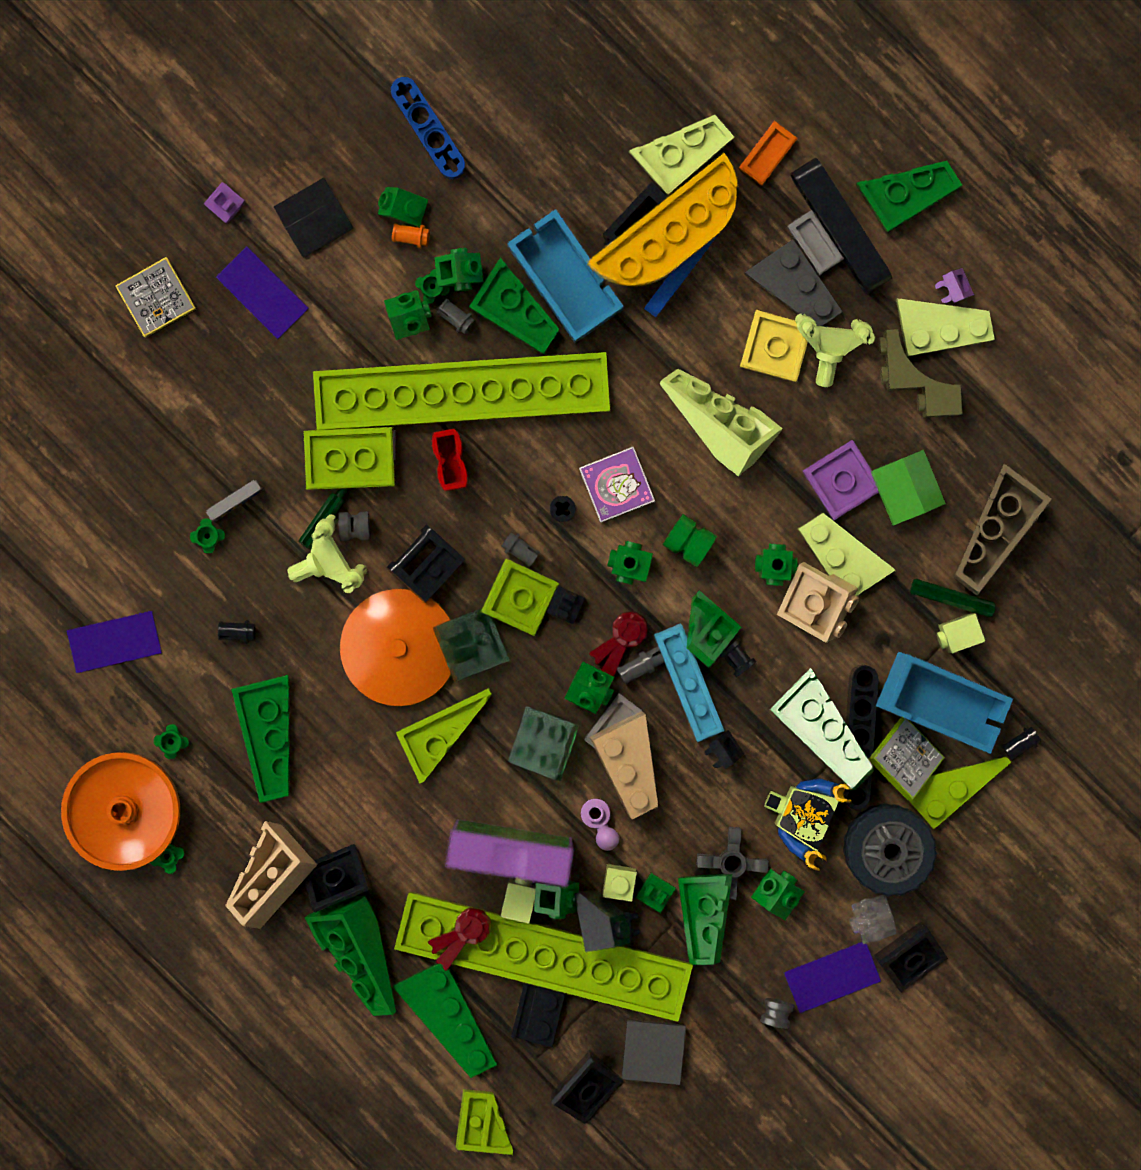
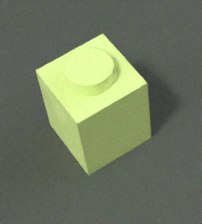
[936,613,985,653]
[602,864,637,902]
[501,878,536,924]

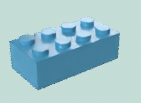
[507,209,624,343]
[876,652,1013,754]

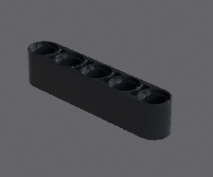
[790,158,892,294]
[842,665,879,810]

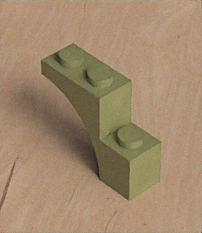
[879,329,962,418]

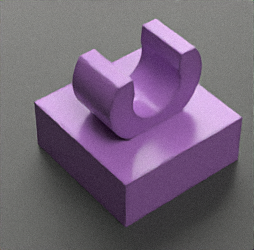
[204,182,246,224]
[935,268,974,303]

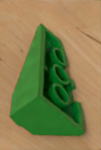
[305,896,396,1016]

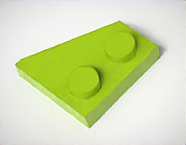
[456,1089,513,1155]

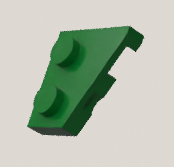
[686,590,742,667]

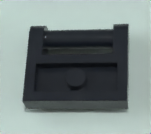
[386,525,465,603]

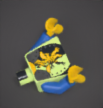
[764,778,852,871]

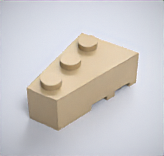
[589,711,658,819]
[226,821,317,929]

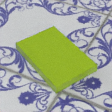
[304,427,395,490]

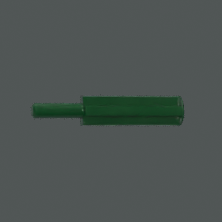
[298,488,350,550]

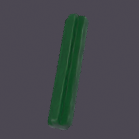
[910,579,996,617]

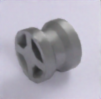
[760,998,794,1029]

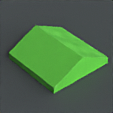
[870,450,946,525]

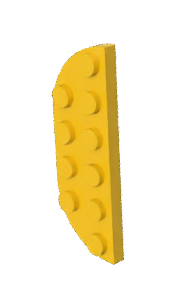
[587,153,738,286]

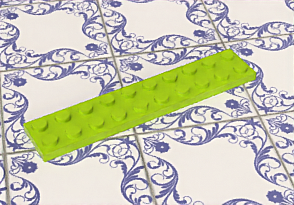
[313,352,610,430]
[394,891,693,1022]

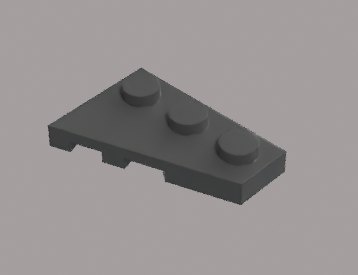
[744,240,843,326]

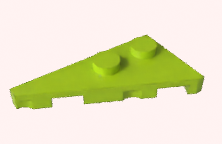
[396,688,492,783]
[908,757,1011,829]

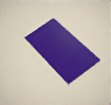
[216,246,308,339]
[66,611,162,673]
[784,941,881,1013]

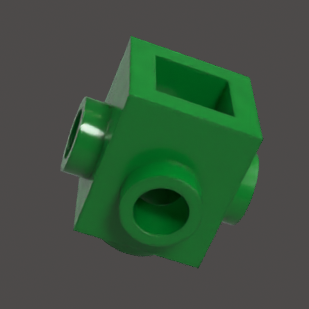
[435,248,483,292]
[384,290,432,340]
[607,541,653,585]
[755,544,798,586]
[564,661,614,714]
[751,868,805,920]
[534,880,579,919]

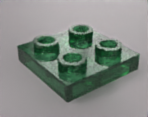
[433,608,509,682]
[508,706,579,781]

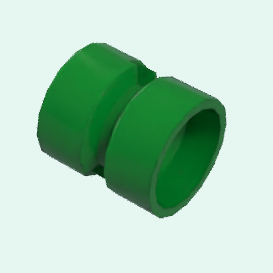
[662,514,717,568]

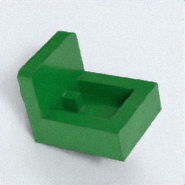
[378,187,428,227]

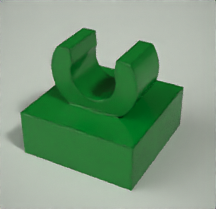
[635,872,676,913]

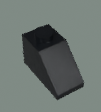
[574,889,630,952]

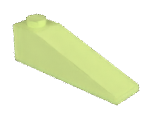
[660,369,783,476]

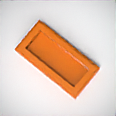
[738,120,798,186]

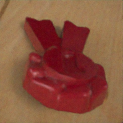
[589,611,648,677]
[428,908,491,971]

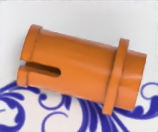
[392,223,430,249]

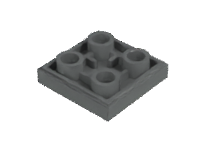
[622,1019,686,1085]

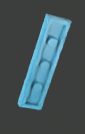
[654,623,724,742]

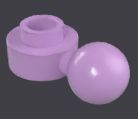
[581,799,619,851]

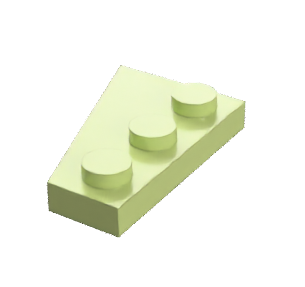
[629,115,734,196]
[798,513,895,596]

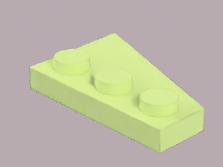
[896,298,995,357]

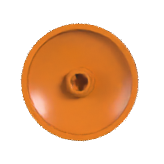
[340,589,458,706]
[61,752,181,871]

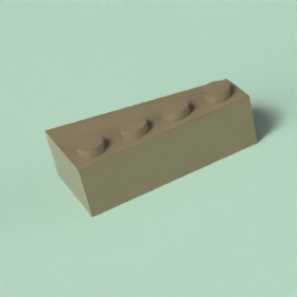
[954,464,1052,595]

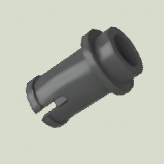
[436,299,475,334]
[501,532,540,567]

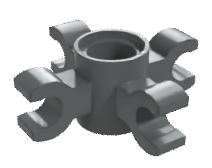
[696,827,769,900]

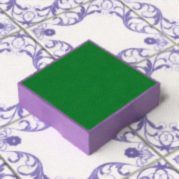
[446,819,572,886]

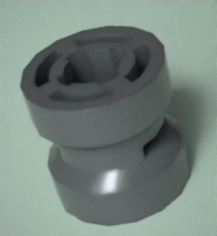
[339,511,371,542]

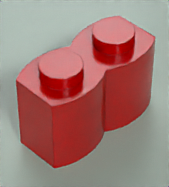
[432,429,468,492]

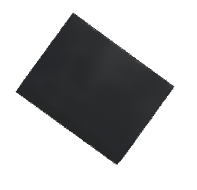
[274,178,354,258]
[304,844,372,913]
[874,921,948,992]
[551,1050,624,1124]

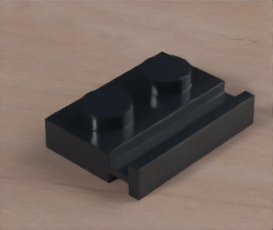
[511,983,565,1047]

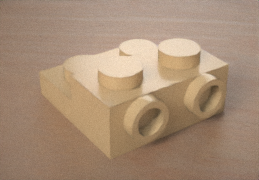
[777,562,859,643]

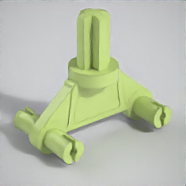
[795,313,875,387]
[287,514,367,593]

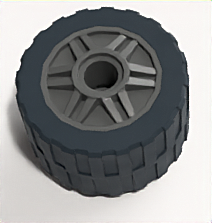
[843,803,937,896]

